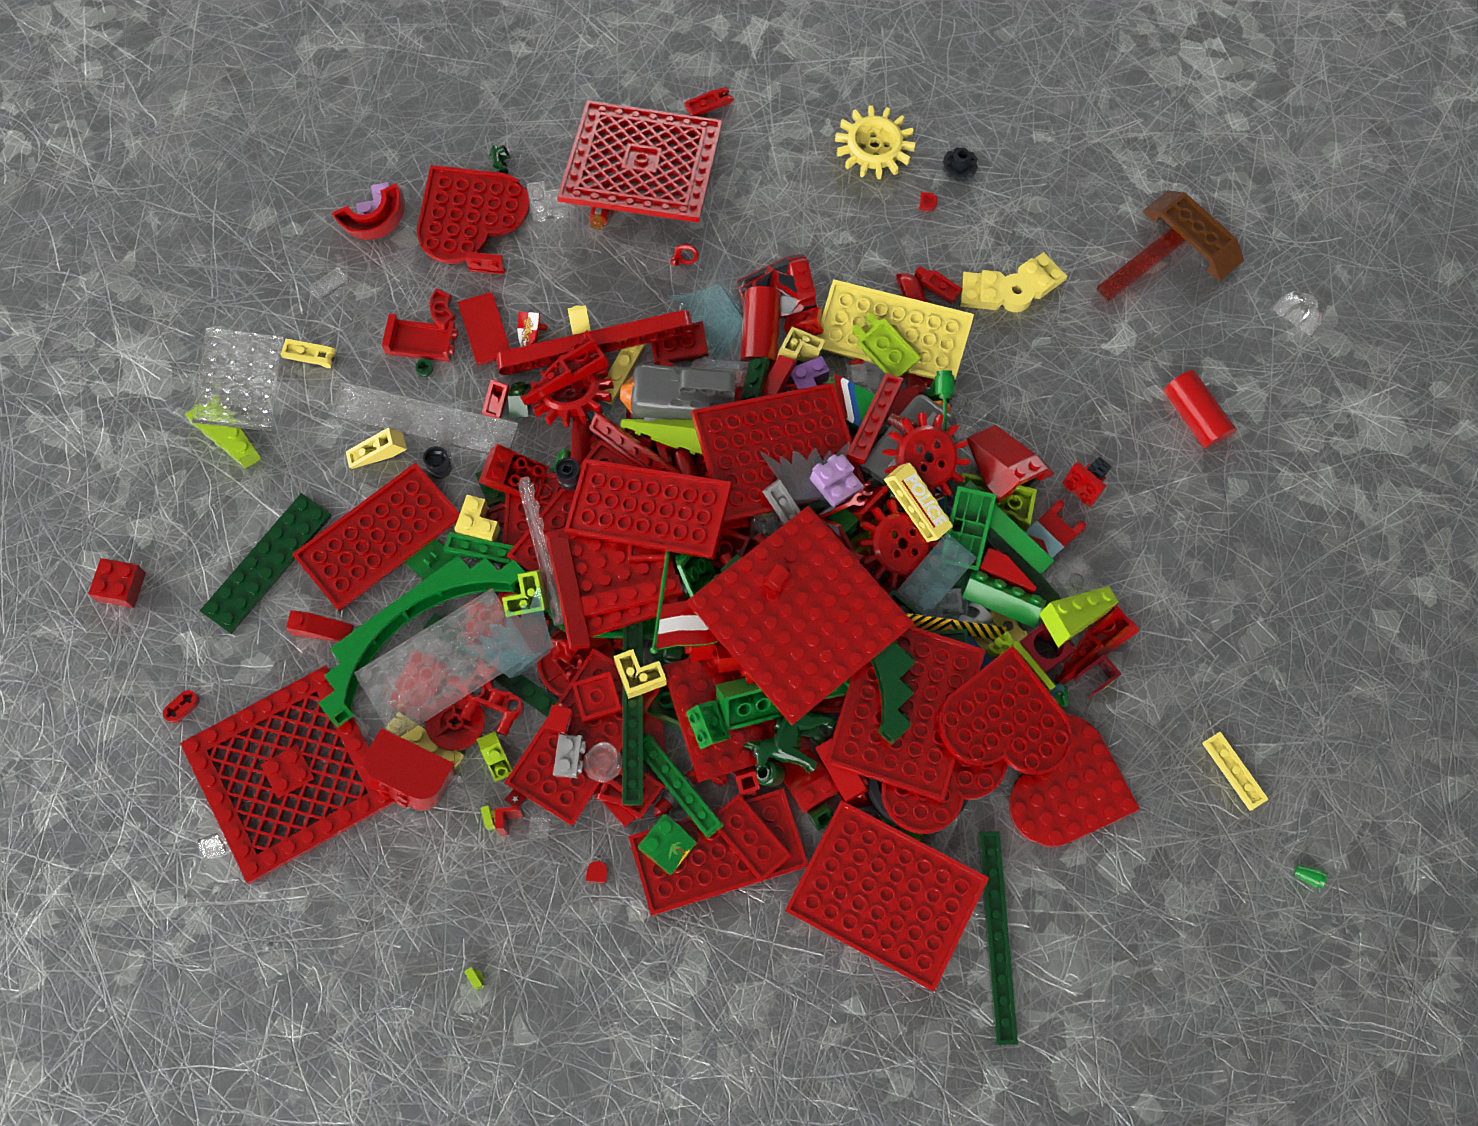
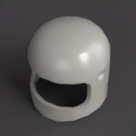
[958,602,993,637]

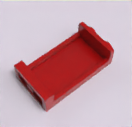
[381,313,458,362]

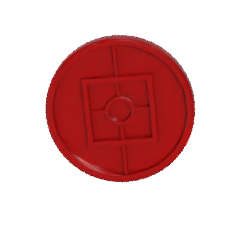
[537,629,616,698]

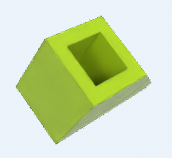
[477,731,512,782]

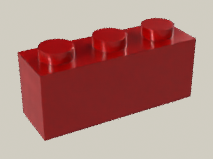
[815,738,869,803]

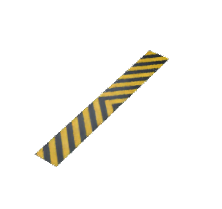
[905,613,1007,640]

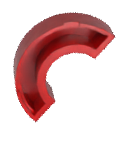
[332,183,405,240]

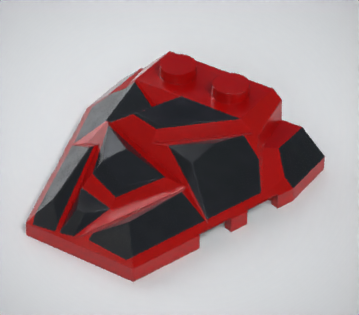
[737,254,817,318]

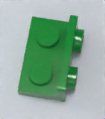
[686,700,730,749]

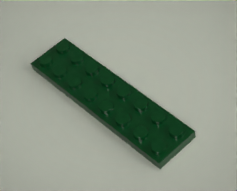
[200,493,332,634]

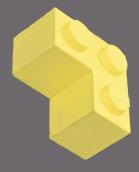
[777,327,826,363]
[455,495,500,542]
[614,649,667,699]

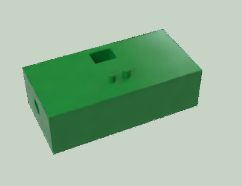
[940,486,997,571]

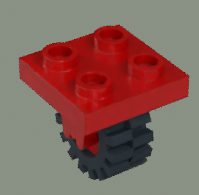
[1062,457,1112,508]

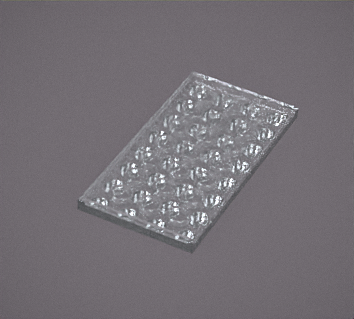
[354,588,533,737]

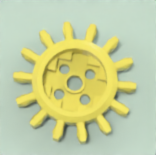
[835,105,915,179]

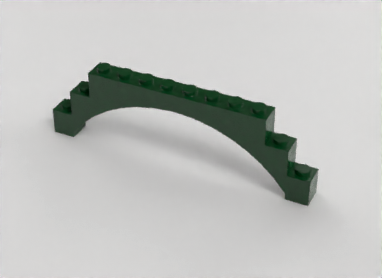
[720,554,916,745]

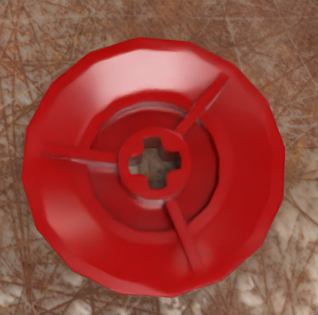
[425,693,485,751]

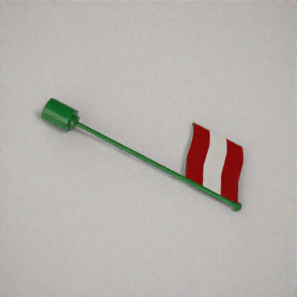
[650,551,718,654]

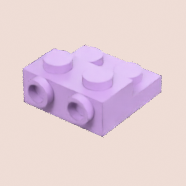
[810,454,864,508]

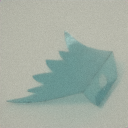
[667,283,743,368]
[761,442,850,510]
[457,587,554,678]

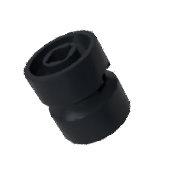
[423,446,452,479]
[554,457,581,491]

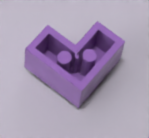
[788,356,830,390]

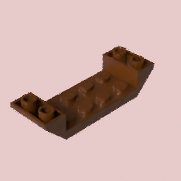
[1143,191,1244,282]

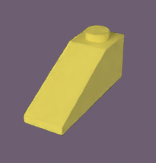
[346,428,407,469]

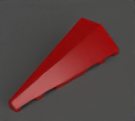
[520,330,610,405]
[1055,605,1139,684]

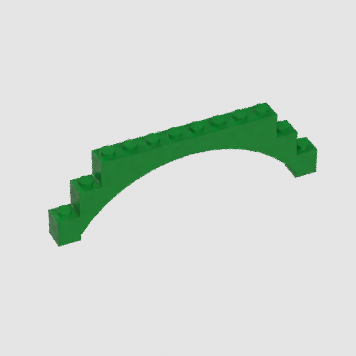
[318,555,525,728]

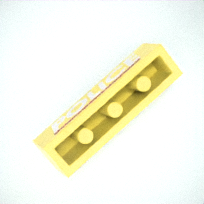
[884,463,953,542]

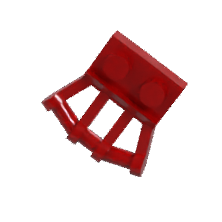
[595,760,665,820]

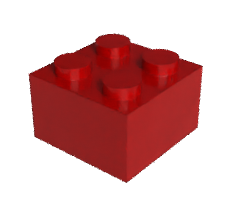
[88,558,146,608]

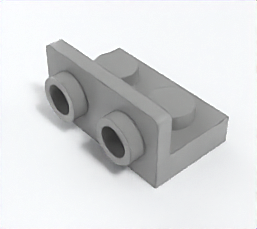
[553,734,586,778]

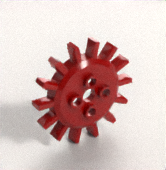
[530,368,614,427]
[882,412,970,498]
[856,499,943,588]

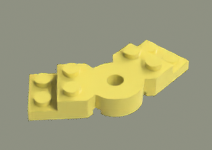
[960,252,1067,312]

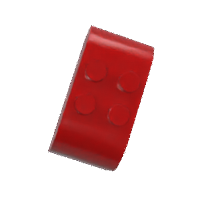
[364,728,455,811]

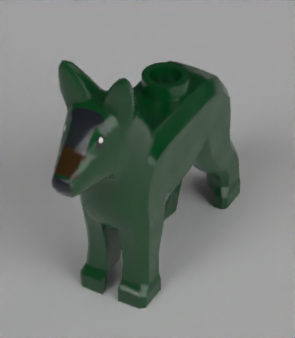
[743,712,836,773]

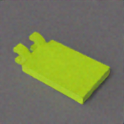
[852,312,921,377]
[986,631,1056,693]

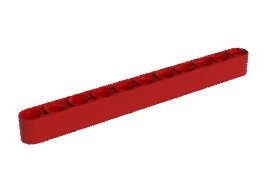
[496,310,694,375]

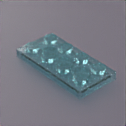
[896,533,976,616]

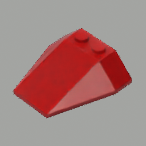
[966,425,1054,502]

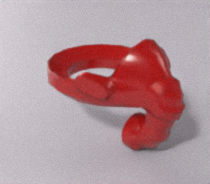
[670,243,699,267]

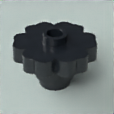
[943,147,978,181]

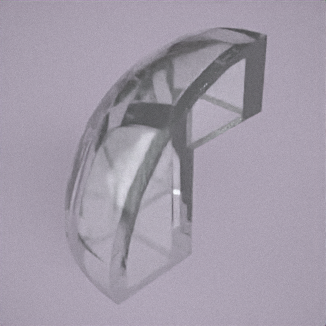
[1270,291,1323,337]

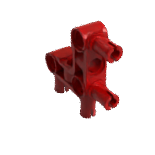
[448,639,525,736]

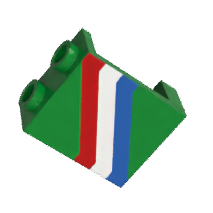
[826,374,876,431]

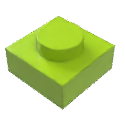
[481,806,495,831]
[464,967,485,991]

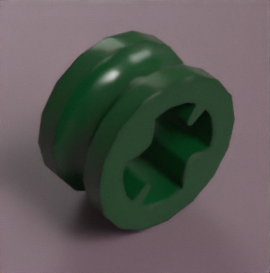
[415,359,433,377]

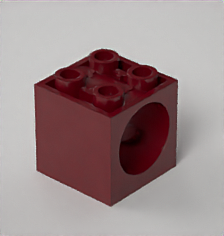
[1019,624,1075,675]

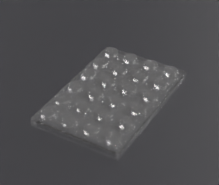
[192,328,283,431]

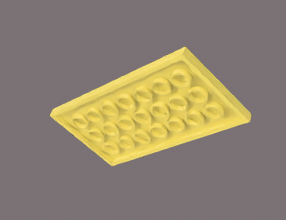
[816,279,974,380]

